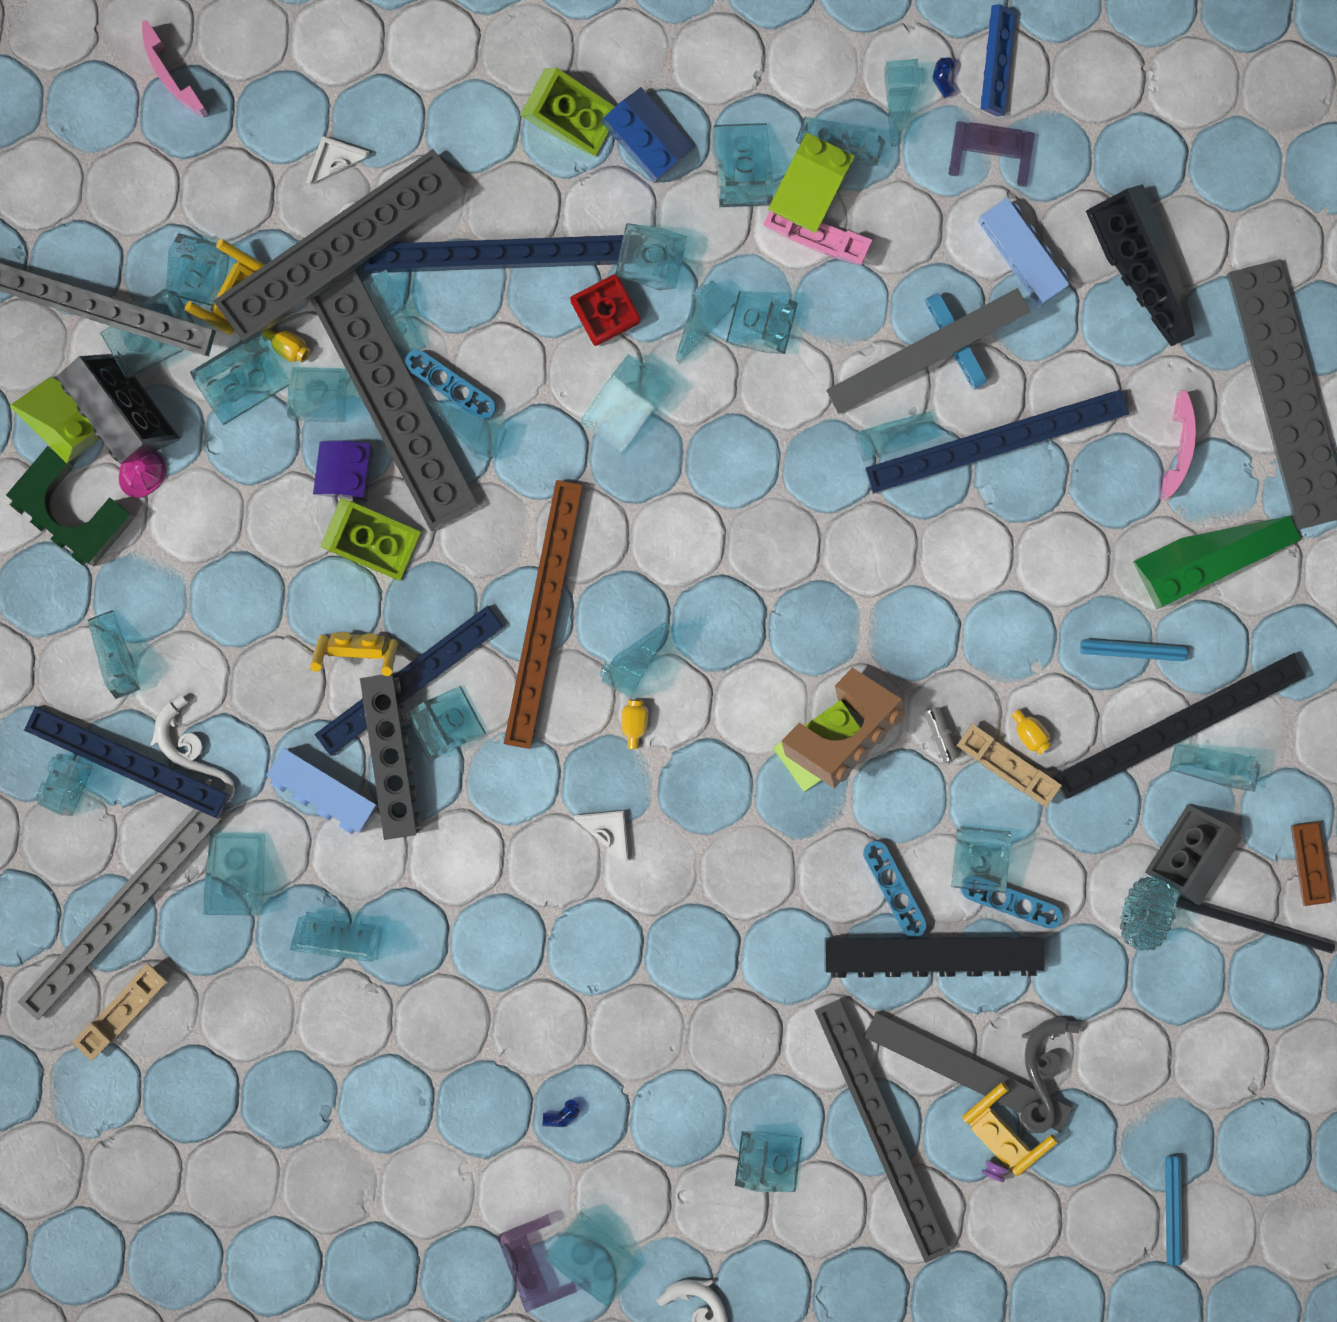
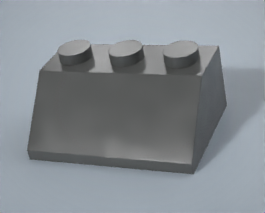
[1145,805,1243,906]

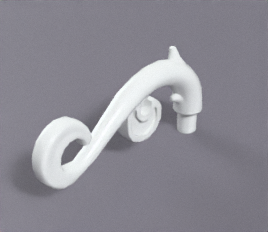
[151,695,235,804]
[656,1280,728,1322]

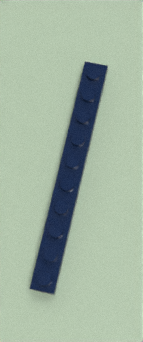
[364,235,632,273]
[865,389,1129,494]

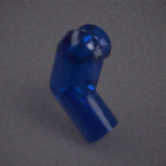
[932,57,955,99]

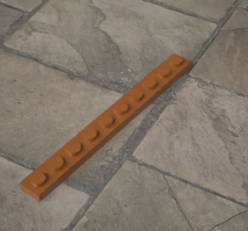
[504,480,583,750]

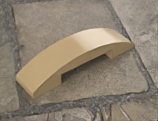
[956,724,1062,808]
[72,963,168,1061]

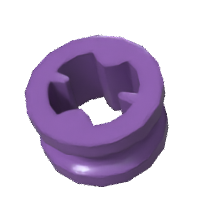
[982,1160,1009,1182]

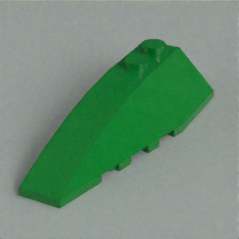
[1133,516,1301,610]

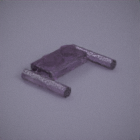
[948,121,1035,187]
[496,1215,578,1313]

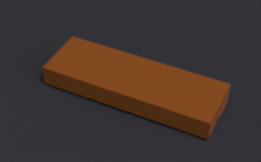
[1291,822,1332,906]

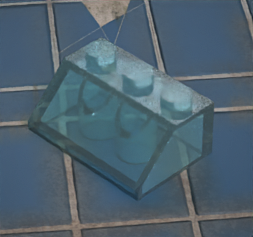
[190,335,292,426]
[290,912,382,962]

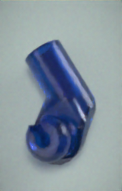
[542,1099,580,1127]

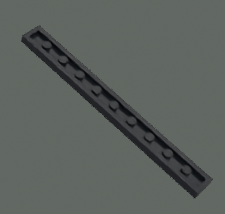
[1053,653,1306,800]

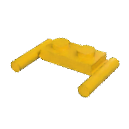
[185,239,265,335]
[310,632,398,676]
[962,1082,1058,1176]

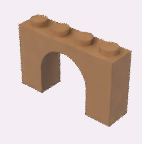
[781,667,905,789]

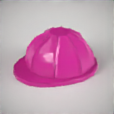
[119,451,166,498]

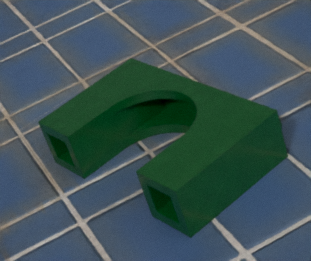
[6,446,135,567]

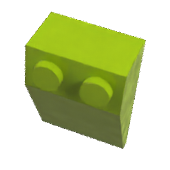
[520,68,615,157]
[768,132,855,234]
[10,377,100,463]
[320,498,421,581]
[773,700,860,792]

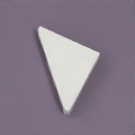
[306,136,370,185]
[574,811,629,861]

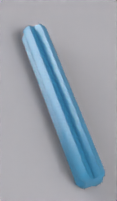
[1080,639,1187,662]
[1165,1156,1183,1266]

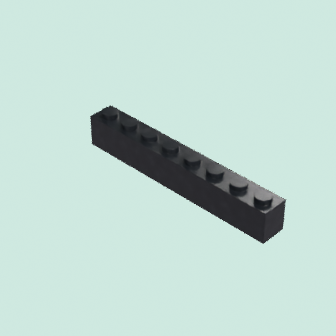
[824,937,1044,978]

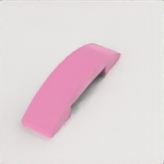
[142,19,208,117]
[763,211,872,266]
[1160,390,1196,500]

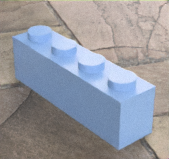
[978,198,1069,308]
[266,748,379,834]

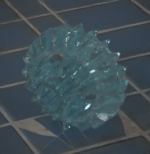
[1120,877,1176,951]

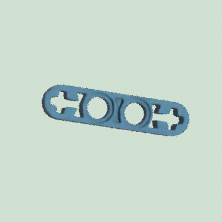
[925,293,987,390]
[405,350,496,421]
[863,841,926,938]
[960,876,1062,929]

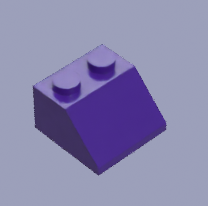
[313,441,373,501]

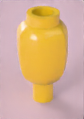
[263,328,310,363]
[621,699,648,749]
[1011,709,1052,755]

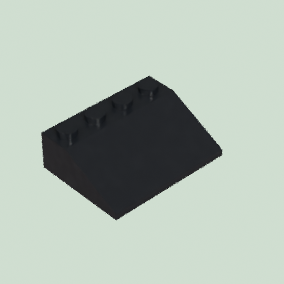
[57,353,180,464]

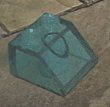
[615,223,687,291]
[165,233,230,306]
[726,291,798,354]
[287,367,347,422]
[406,686,486,761]
[36,753,93,816]
[951,826,1012,893]
[735,1131,802,1192]

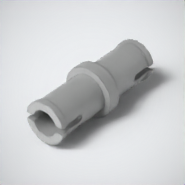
[924,707,960,763]

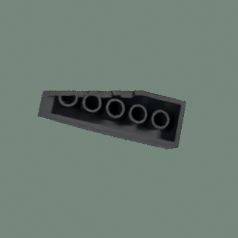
[1086,184,1195,347]

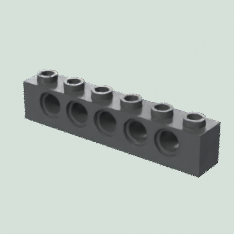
[360,673,421,840]

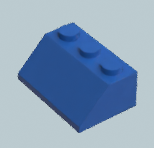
[601,87,694,183]

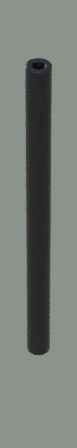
[1175,897,1335,954]

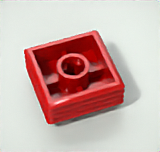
[570,273,641,346]

